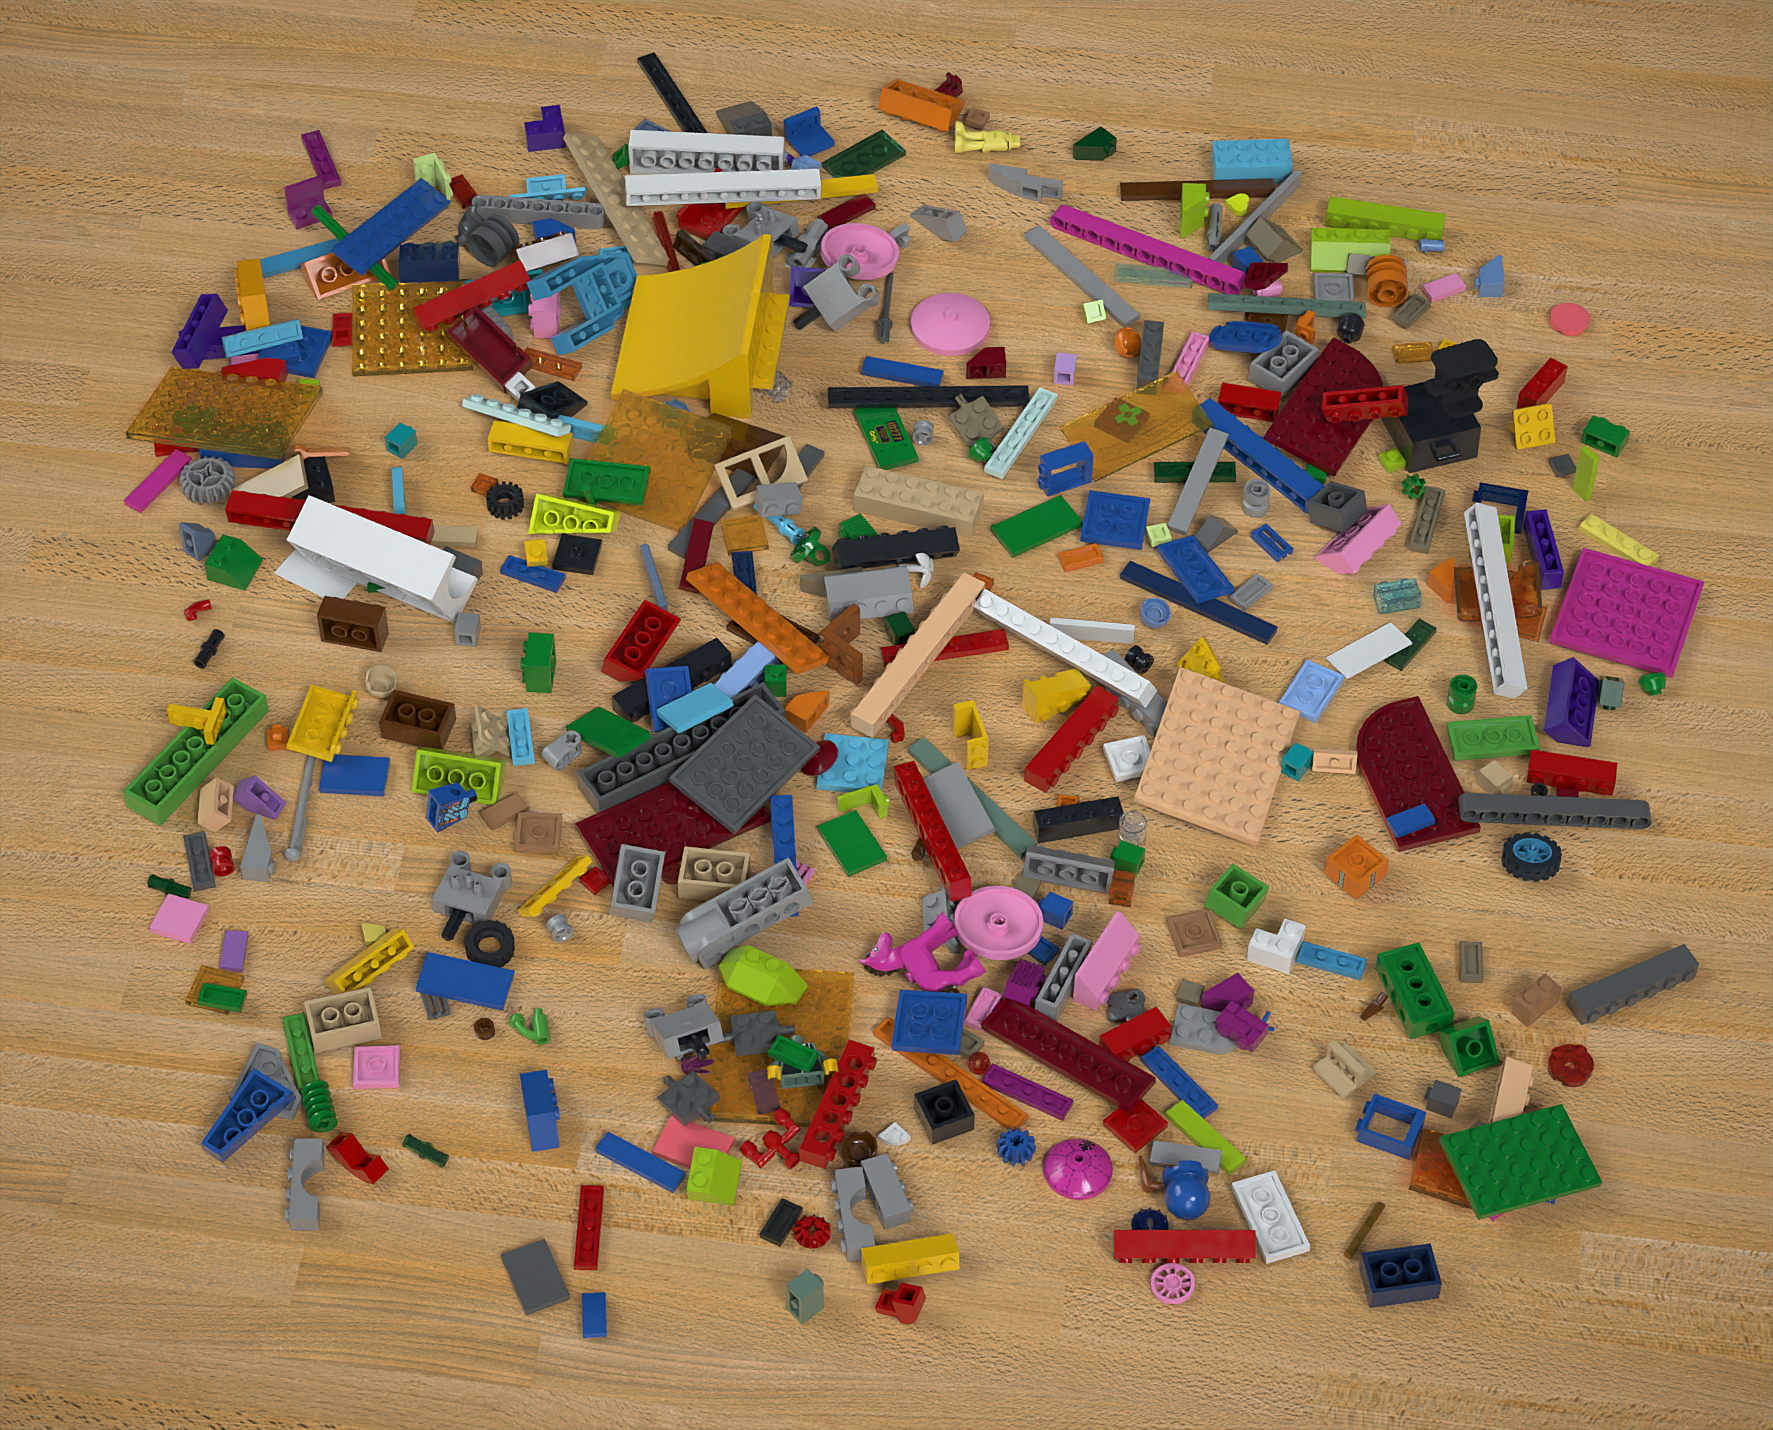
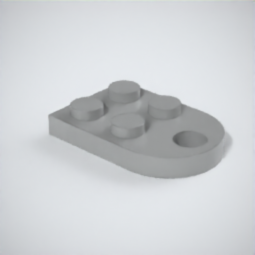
[1170,1004,1238,1054]

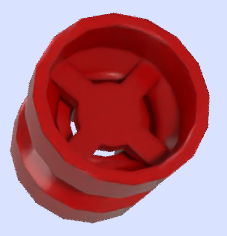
[209,846,234,877]

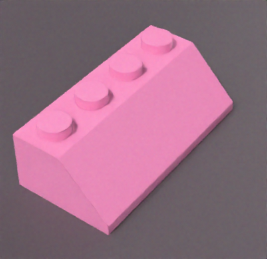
[1315,504,1402,575]
[1073,911,1141,1011]

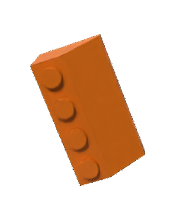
[878,78,965,132]
[300,252,391,300]

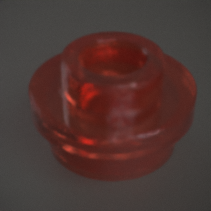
[968,1052,990,1075]

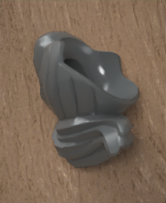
[454,204,485,247]

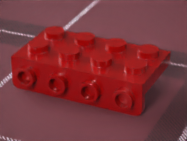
[677,168,745,240]

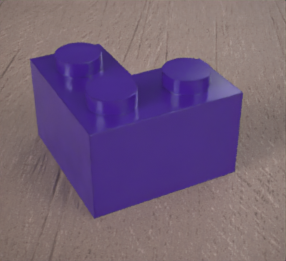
[524,105,566,152]

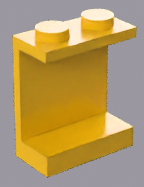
[952,700,989,770]

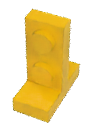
[167,697,227,745]

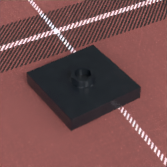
[552,534,602,575]

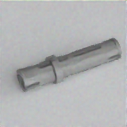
[1206,203,1223,253]

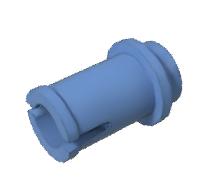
[1419,238,1444,253]

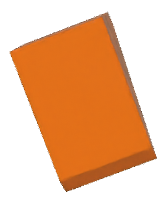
[1426,558,1455,603]

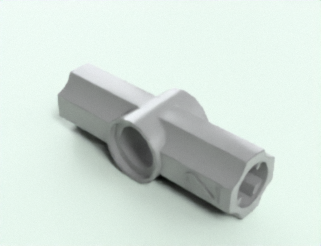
[789,219,828,267]

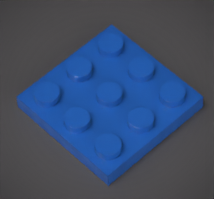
[1080,490,1151,550]
[891,990,967,1055]

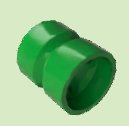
[1447,674,1478,714]

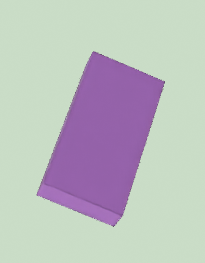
[220,931,249,972]

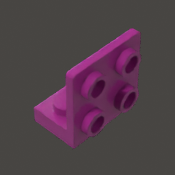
[284,176,332,230]

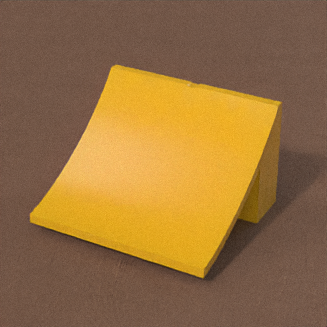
[611,234,790,419]

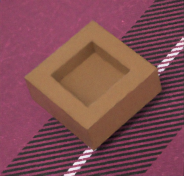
[965,107,990,130]

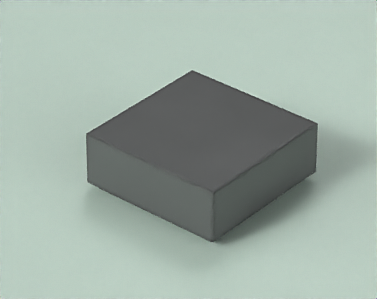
[1549,454,1576,477]

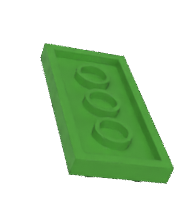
[1446,715,1540,761]

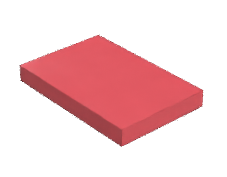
[652,1115,735,1169]

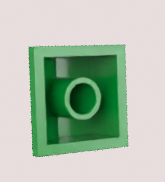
[205,534,263,591]
[1438,1016,1500,1077]

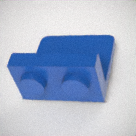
[784,106,835,157]

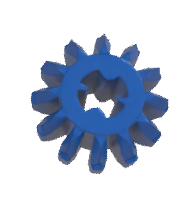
[997,1127,1036,1167]

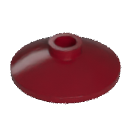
[800,740,838,776]

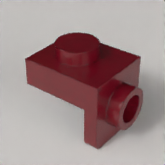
[934,72,963,98]

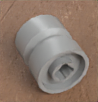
[1242,479,1271,518]

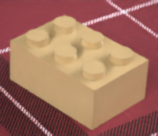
[678,847,751,901]
[304,987,382,1053]

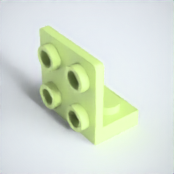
[413,153,453,205]

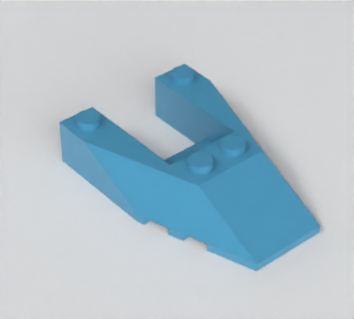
[527,253,637,356]

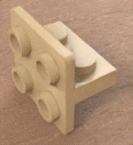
[470,705,511,757]
[1313,1039,1376,1098]

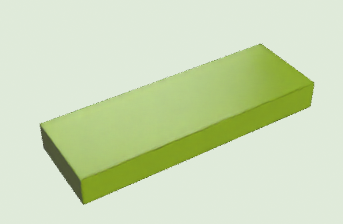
[1572,445,1599,502]

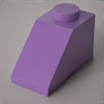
[233,775,286,819]

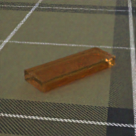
[524,347,582,381]

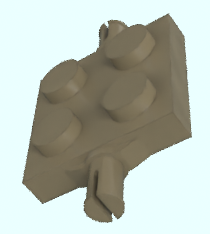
[948,394,1004,453]

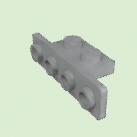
[923,882,960,954]

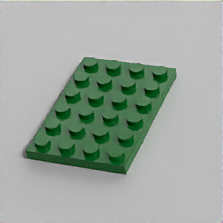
[1439,1104,1602,1220]

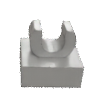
[889,222,911,249]

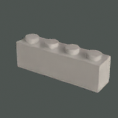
[1035,933,1092,1021]

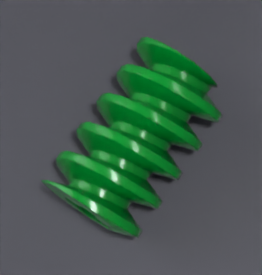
[301,1080,338,1133]

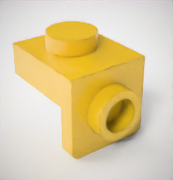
[524,539,548,567]

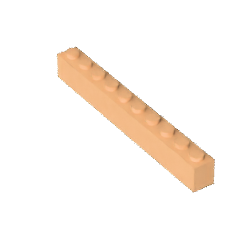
[850,573,985,738]

